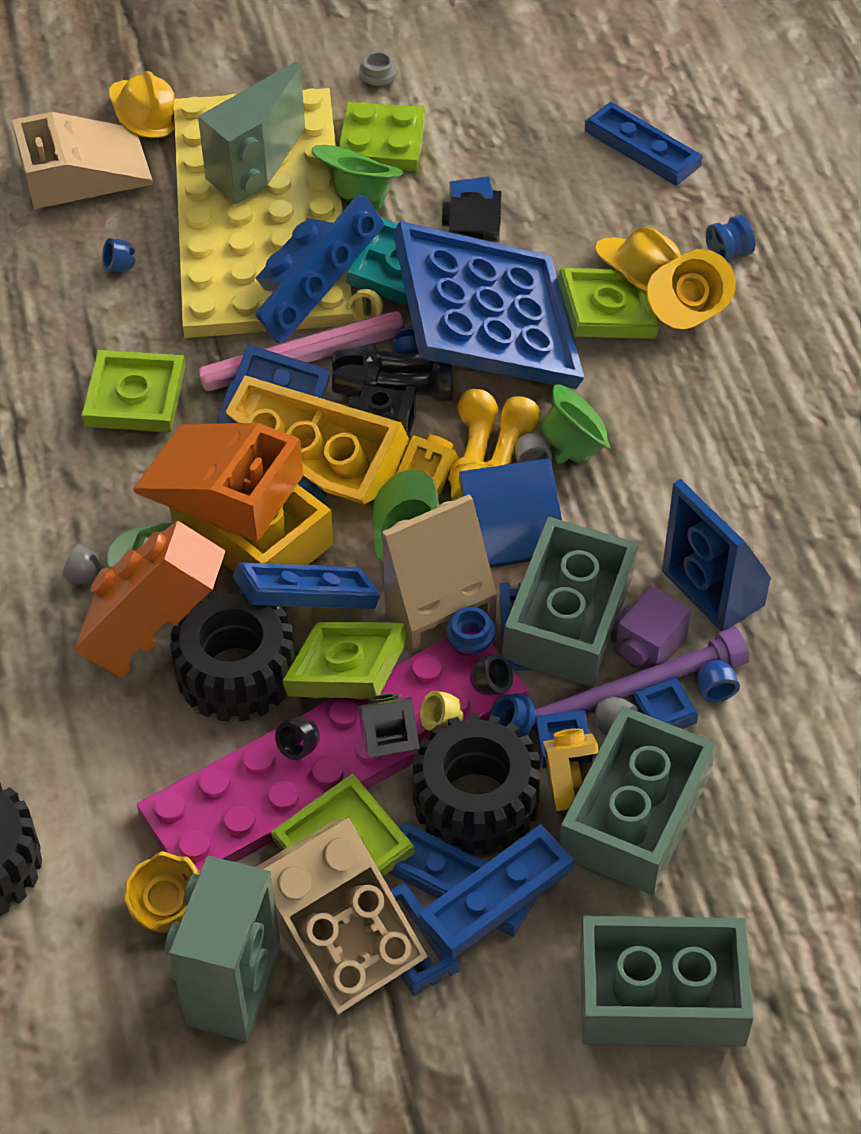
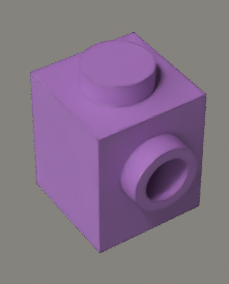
[614,586,691,669]

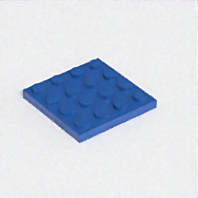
[393,221,585,389]

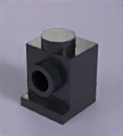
[442,190,502,242]
[348,385,416,439]
[357,693,420,758]

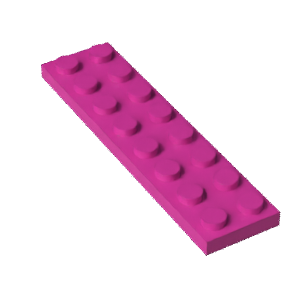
[136,632,529,881]

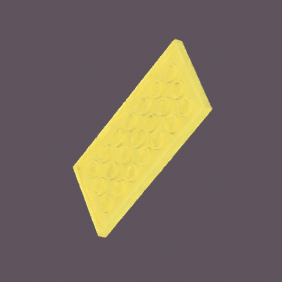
[174,88,354,338]

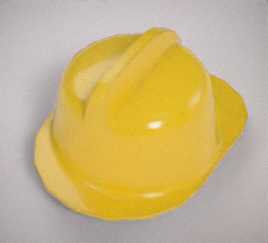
[109,71,175,139]
[595,227,680,292]
[646,249,736,330]

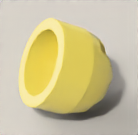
[347,289,383,322]
[420,691,463,731]

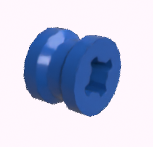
[705,215,756,262]

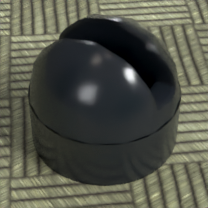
[469,654,513,696]
[275,716,320,760]

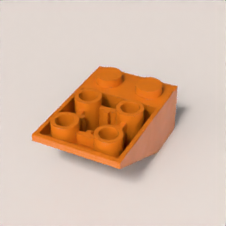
[133,423,303,542]

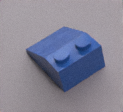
[662,479,771,631]

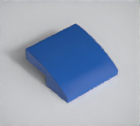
[216,344,332,424]
[459,458,562,568]

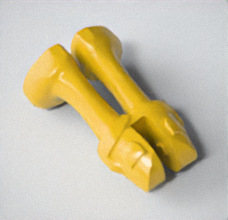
[448,389,541,501]

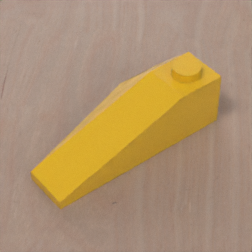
[225,375,410,505]

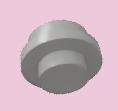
[359,50,398,86]

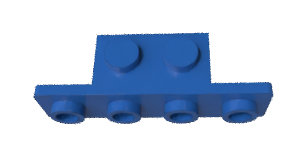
[256,195,384,343]

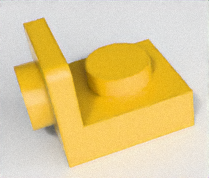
[396,434,460,499]
[543,729,599,811]

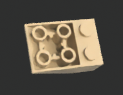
[12,112,153,209]
[382,494,497,656]
[256,818,428,1014]

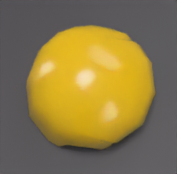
[124,851,200,933]

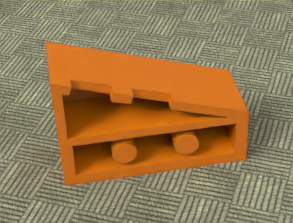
[73,521,225,679]

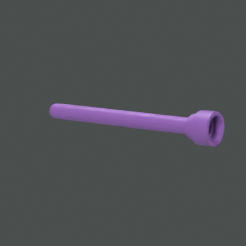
[532,627,749,729]

